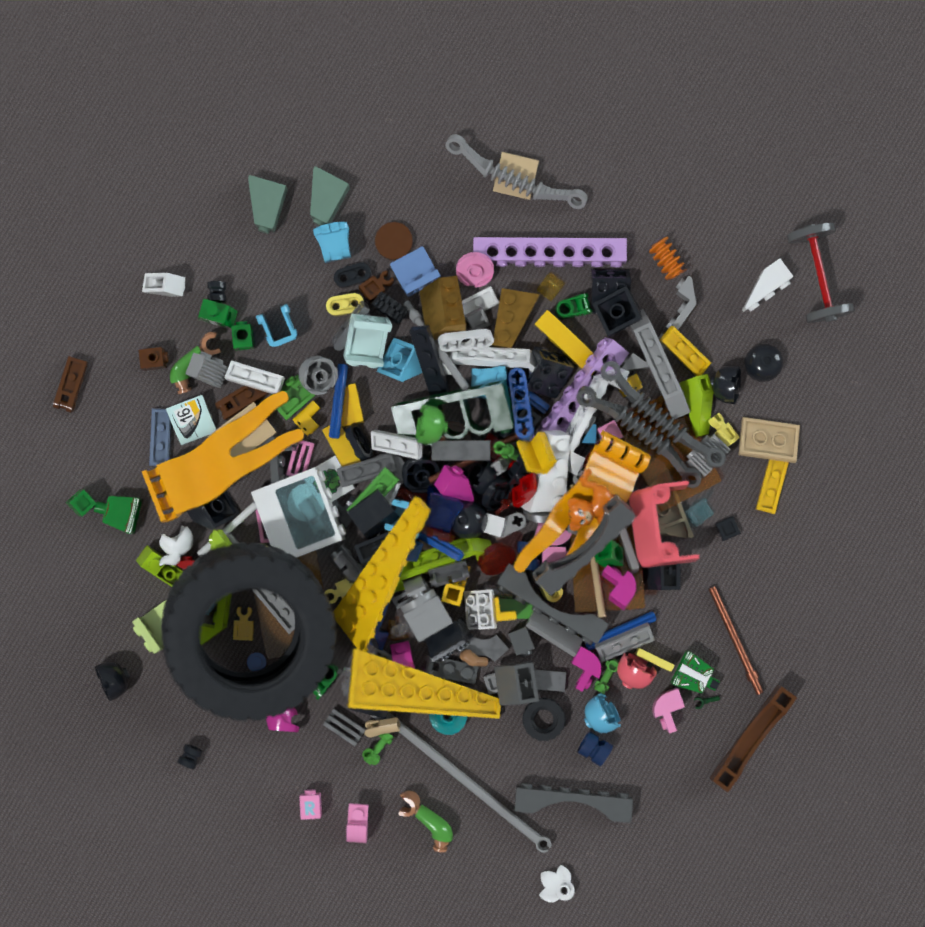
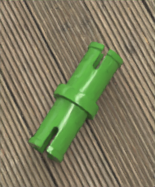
[493,441,520,461]

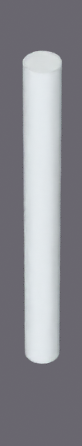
[197,502,257,557]

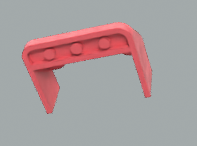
[629,481,699,568]

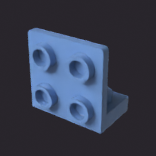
[390,247,441,297]

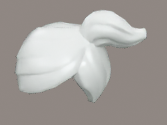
[159,526,193,566]

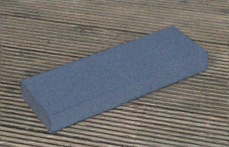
[149,409,171,466]

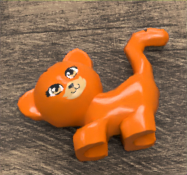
[568,468,615,531]

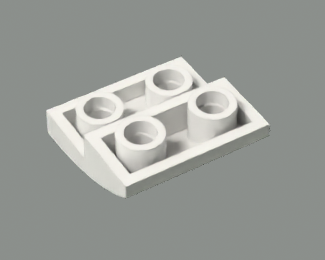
[464,589,497,630]

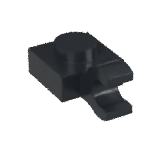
[329,496,356,530]

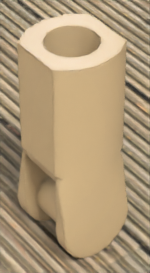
[365,717,400,737]

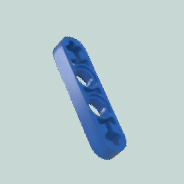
[508,368,534,441]

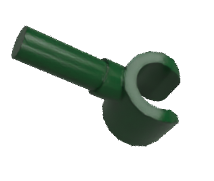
[693,696,720,709]

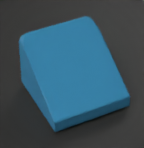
[580,424,597,445]

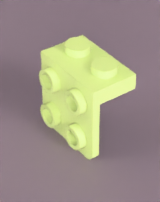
[132,601,166,654]

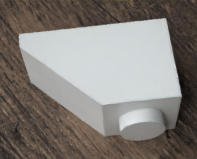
[142,273,185,297]

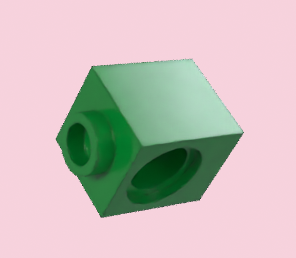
[231,321,255,351]
[65,489,97,517]
[595,540,623,568]

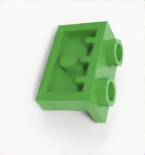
[270,375,315,420]

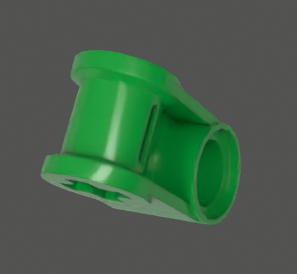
[555,293,593,320]
[313,664,339,700]

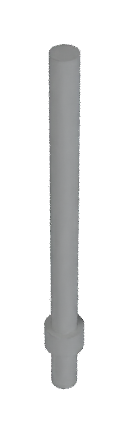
[403,301,469,390]

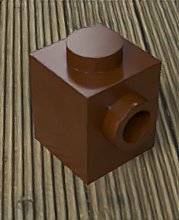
[138,347,169,371]

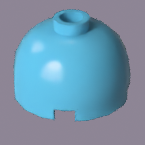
[584,693,621,733]

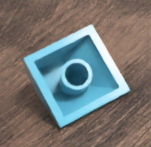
[377,338,422,382]

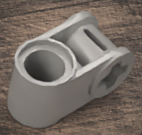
[494,512,528,540]

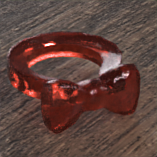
[494,492,512,515]

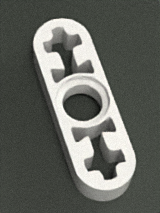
[438,329,494,352]

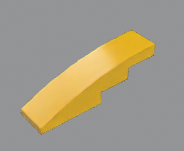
[534,310,595,376]

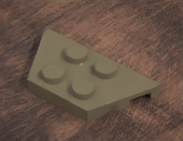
[648,468,694,539]

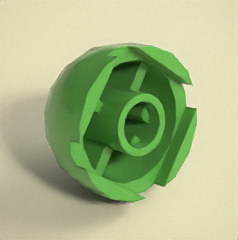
[416,404,448,444]

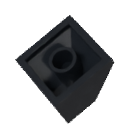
[187,491,240,530]

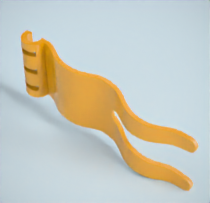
[142,391,304,523]
[514,430,651,572]

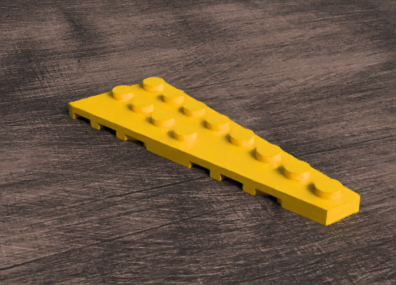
[333,497,430,652]
[347,649,501,719]

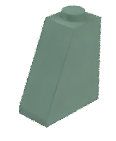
[310,166,350,226]
[248,175,288,234]

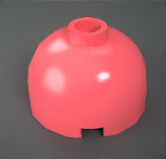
[617,653,657,689]

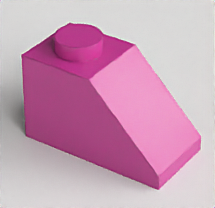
[434,465,474,502]

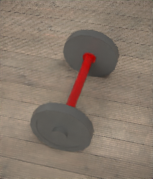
[787,223,855,323]

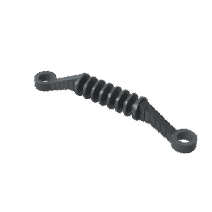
[600,361,725,468]
[576,386,702,488]

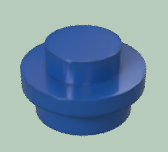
[247,652,266,671]

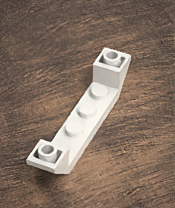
[439,347,537,379]
[565,368,629,476]

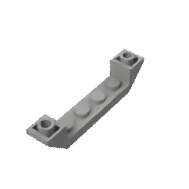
[621,276,696,372]
[630,309,690,420]

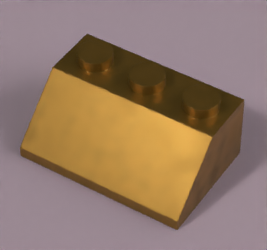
[419,276,466,340]

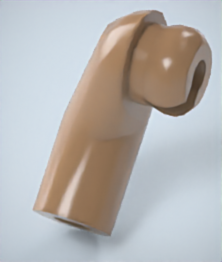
[460,649,488,666]

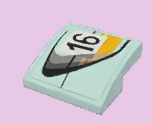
[166,395,217,445]

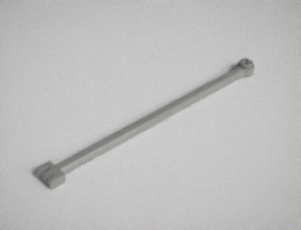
[370,711,551,853]

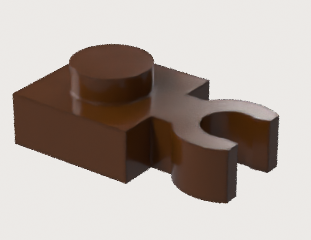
[359,270,394,303]

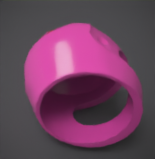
[266,708,299,732]

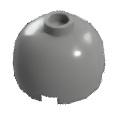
[299,355,338,395]

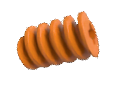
[649,236,687,280]

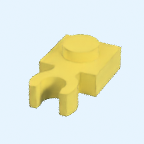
[708,413,740,446]
[325,579,353,604]

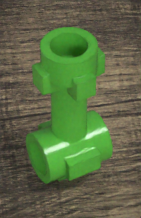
[594,658,618,694]
[362,733,394,765]

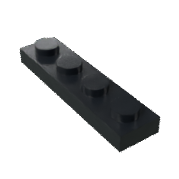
[409,325,450,395]

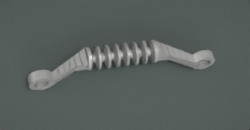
[446,134,588,209]

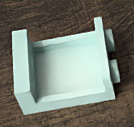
[343,313,392,368]

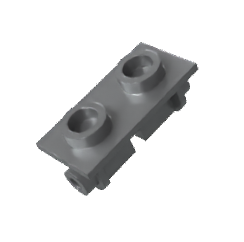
[330,545,363,584]
[428,560,470,587]

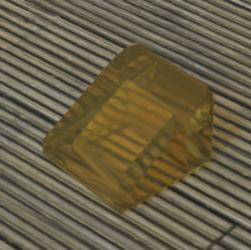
[537,273,565,301]

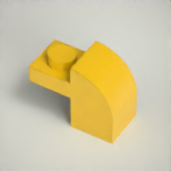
[441,562,470,606]

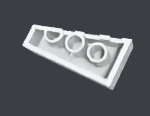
[521,430,570,513]

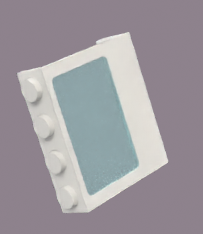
[251,467,346,558]

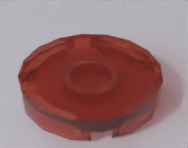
[420,519,457,542]
[478,542,516,576]

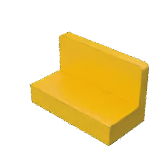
[341,383,364,427]
[516,431,557,475]
[494,596,516,621]

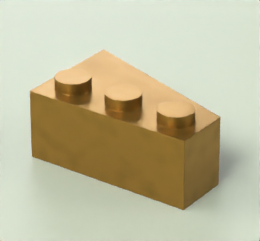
[492,288,540,348]

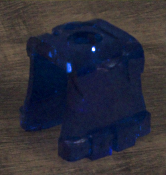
[424,486,464,533]

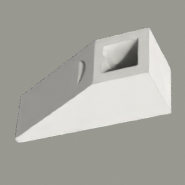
[742,258,793,312]

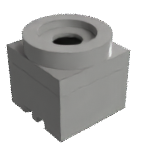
[400,588,453,642]

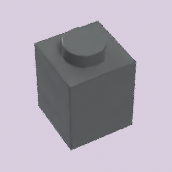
[508,626,535,657]

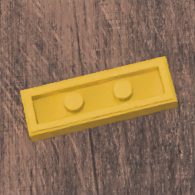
[659,326,711,376]
[322,426,361,467]
[755,460,789,514]

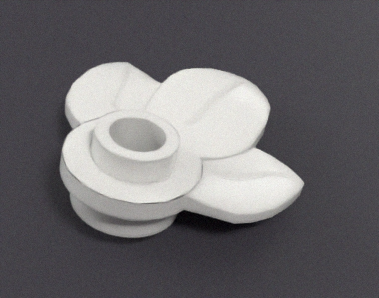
[539,865,575,902]

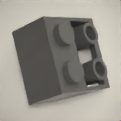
[494,661,539,705]

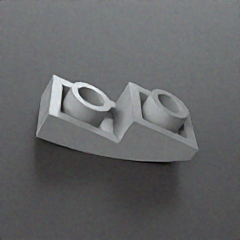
[403,574,426,598]

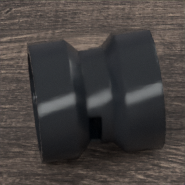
[207,281,227,303]
[177,744,203,769]

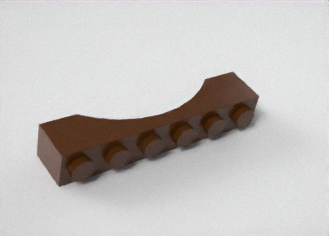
[709,685,797,792]

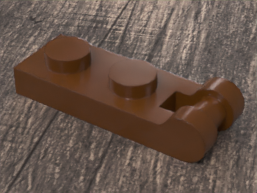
[53,356,88,413]
[215,386,270,421]

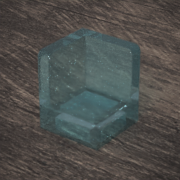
[684,498,714,527]

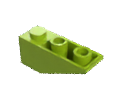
[679,374,713,437]
[136,545,184,587]

